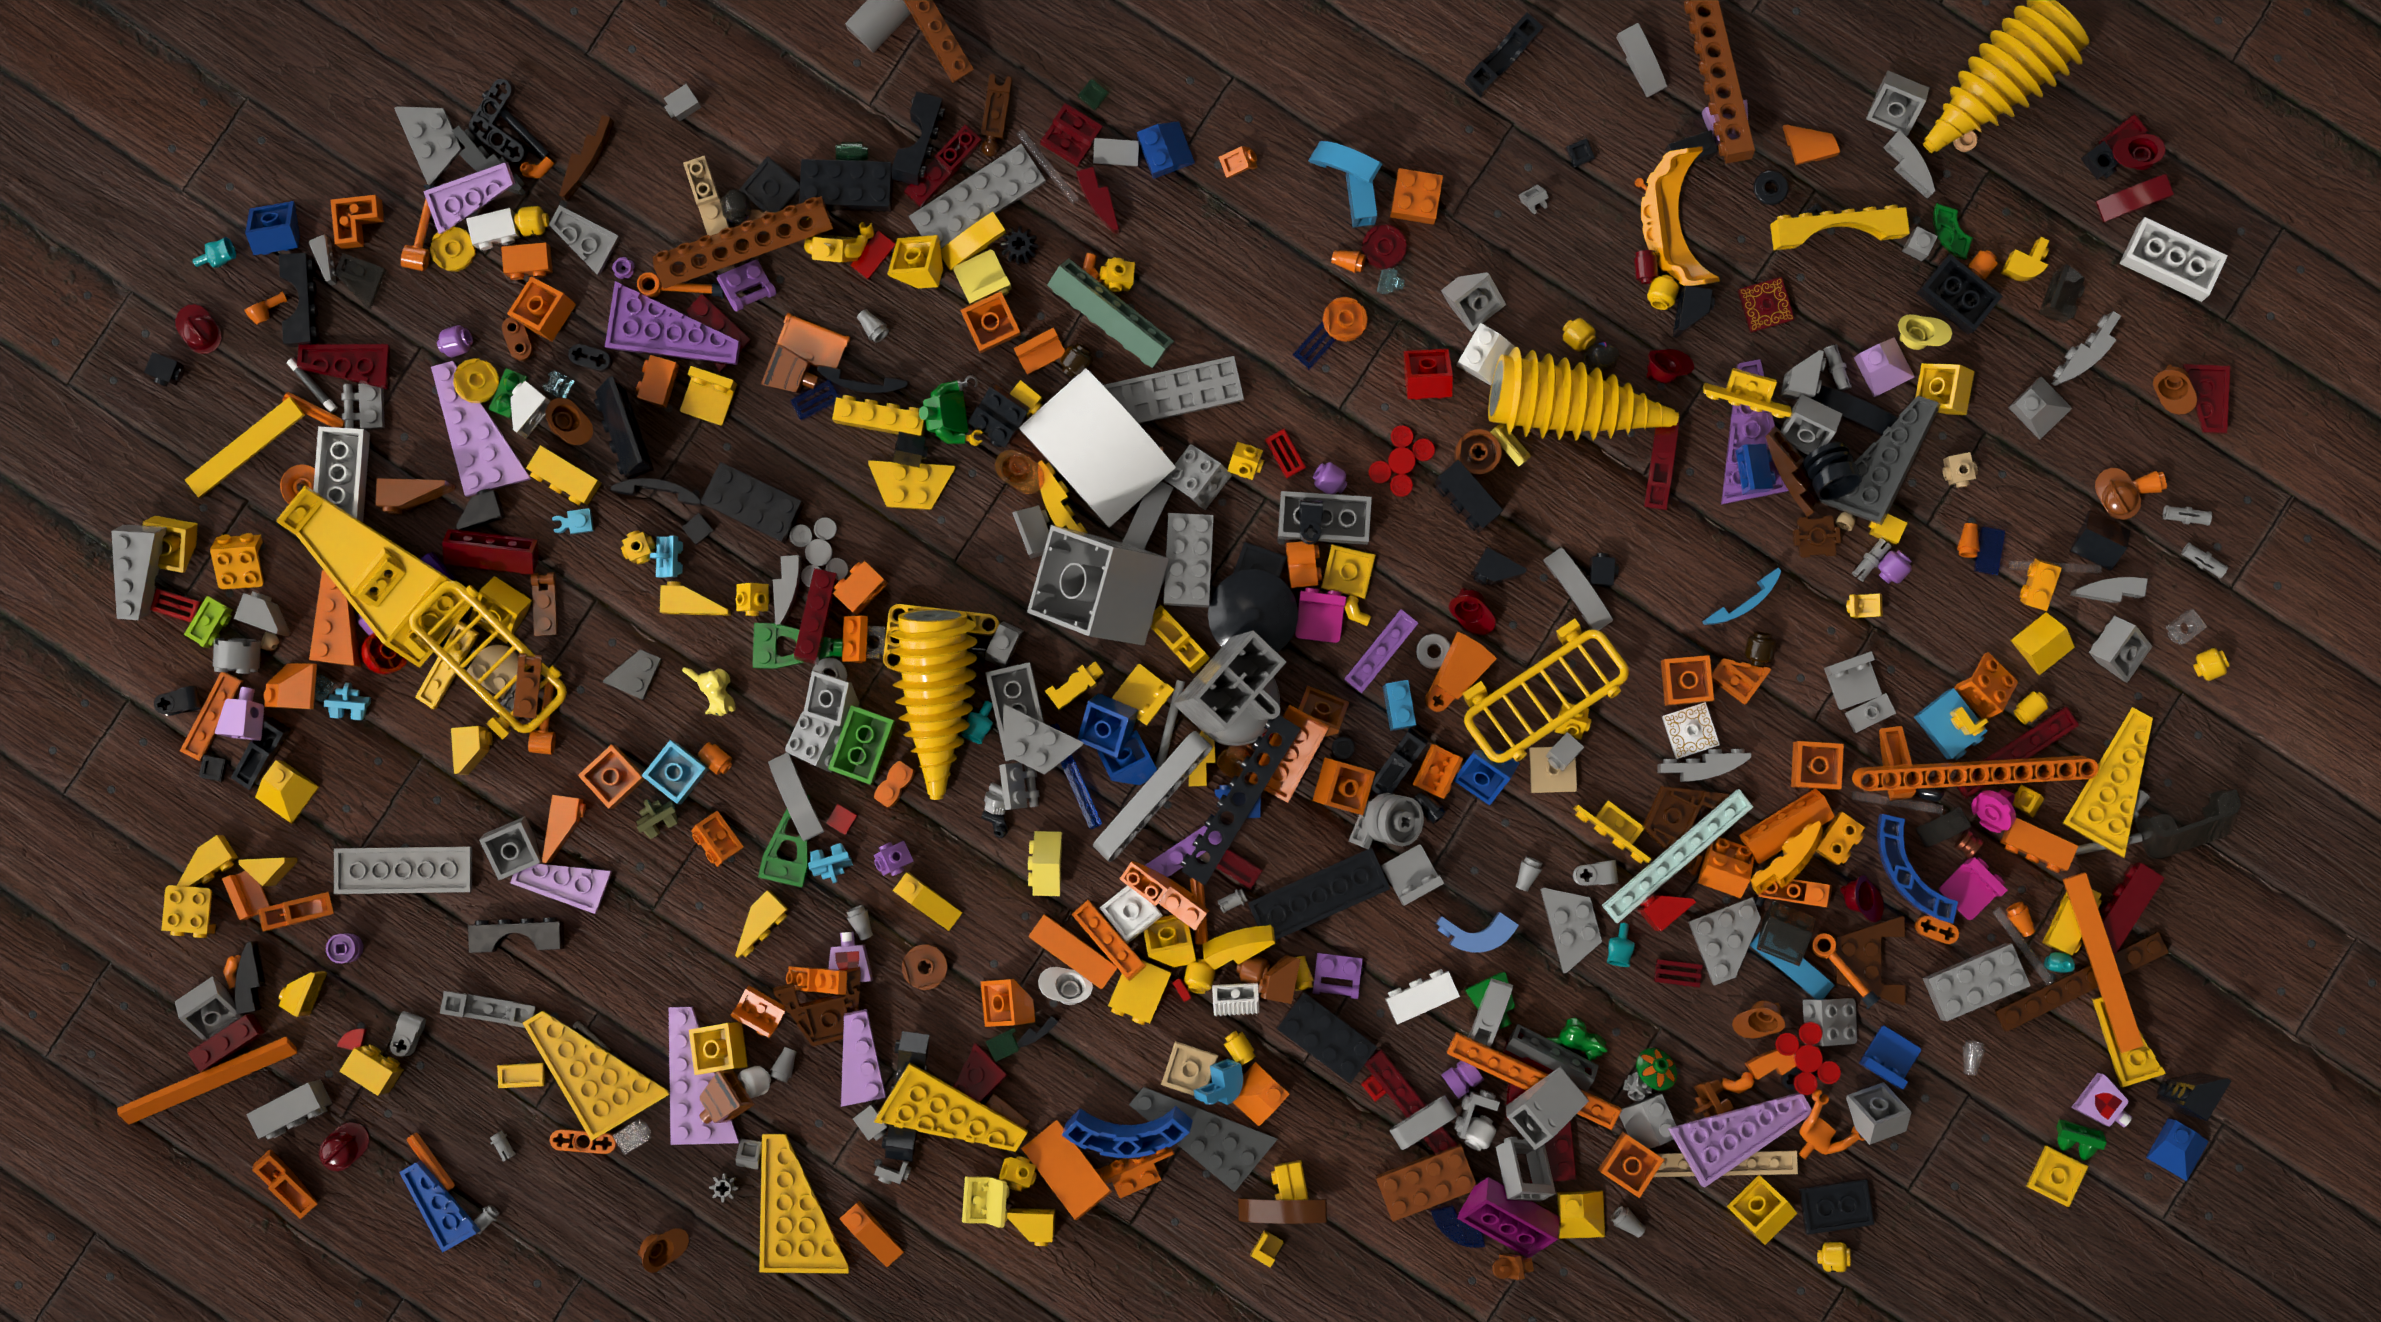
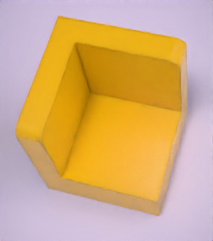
[1250,1230,1283,1268]

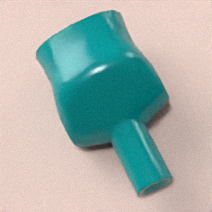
[193,237,236,268]
[961,701,993,744]
[1607,923,1635,967]
[2044,952,2075,973]

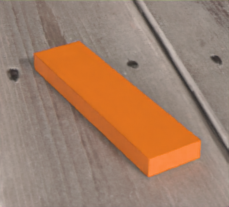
[180,672,244,761]
[1071,900,1146,981]

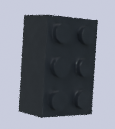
[1916,254,2003,335]
[1434,460,1503,533]

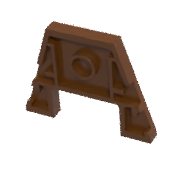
[1642,786,1730,876]
[1835,916,1906,1005]
[773,966,861,1046]

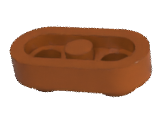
[502,317,533,361]

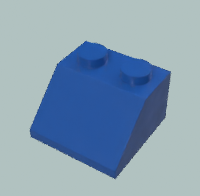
[1137,121,1195,179]
[245,201,300,255]
[1735,444,1776,495]
[1077,693,1139,758]

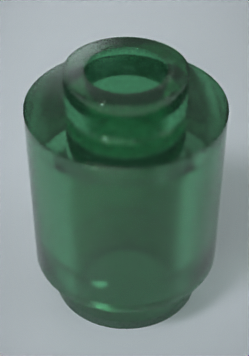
[836,142,868,161]

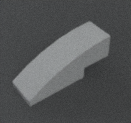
[1616,23,1667,98]
[1883,130,1935,199]
[773,555,801,625]
[2070,577,2148,603]

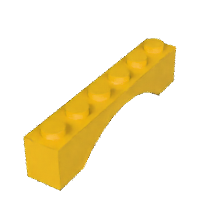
[1770,205,1910,251]

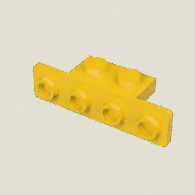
[1703,368,1792,418]
[1573,801,1651,864]

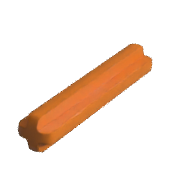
[282,392,345,428]
[1190,878,1208,945]
[406,1132,455,1191]

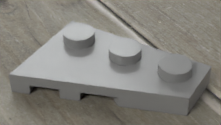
[549,205,620,276]

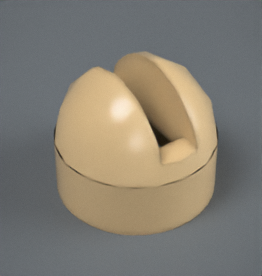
[1835,512,1856,531]
[261,631,279,651]

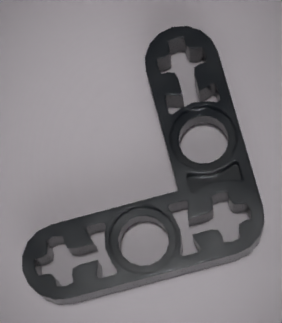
[469,79,528,162]

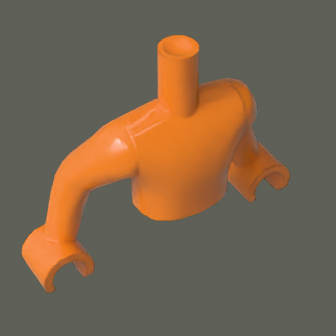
[1798,1089,1865,1160]

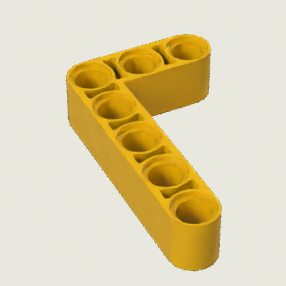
[883,604,1000,670]

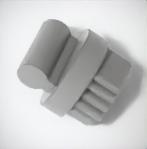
[984,782,1005,815]

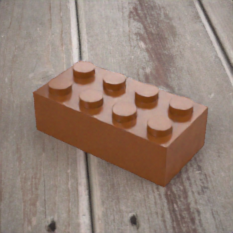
[1375,1144,1476,1222]

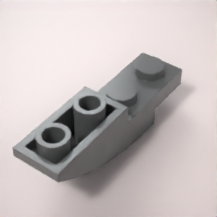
[452,125,526,195]

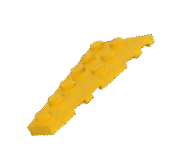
[2063,707,2153,858]
[874,1062,1028,1152]

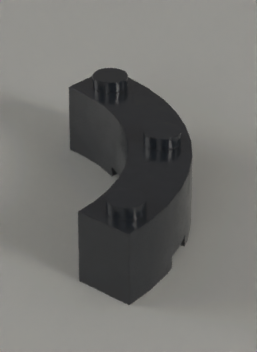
[882,1031,929,1162]

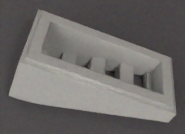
[309,234,336,286]

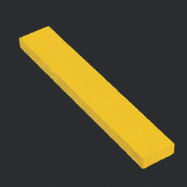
[185,397,305,498]

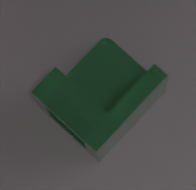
[986,1027,1019,1062]

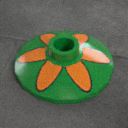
[1636,1048,1677,1090]

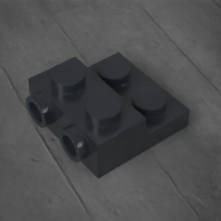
[968,383,1031,448]

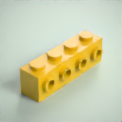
[832,395,926,437]

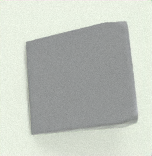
[736,1138,762,1169]

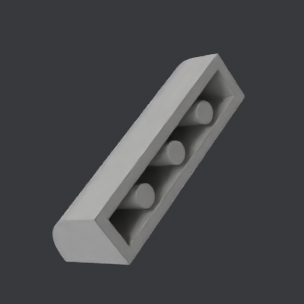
[845,0,911,53]

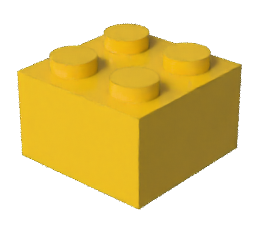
[339,1044,404,1096]

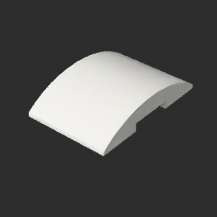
[1019,368,1176,528]

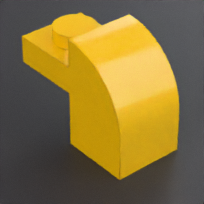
[2001,237,2049,281]

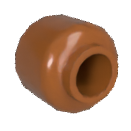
[1236,955,1272,986]

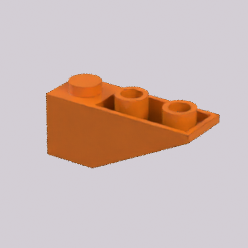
[1758,879,1832,908]

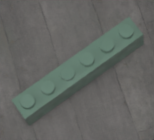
[1047,258,1174,368]

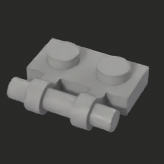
[341,384,385,429]
[999,763,1040,810]

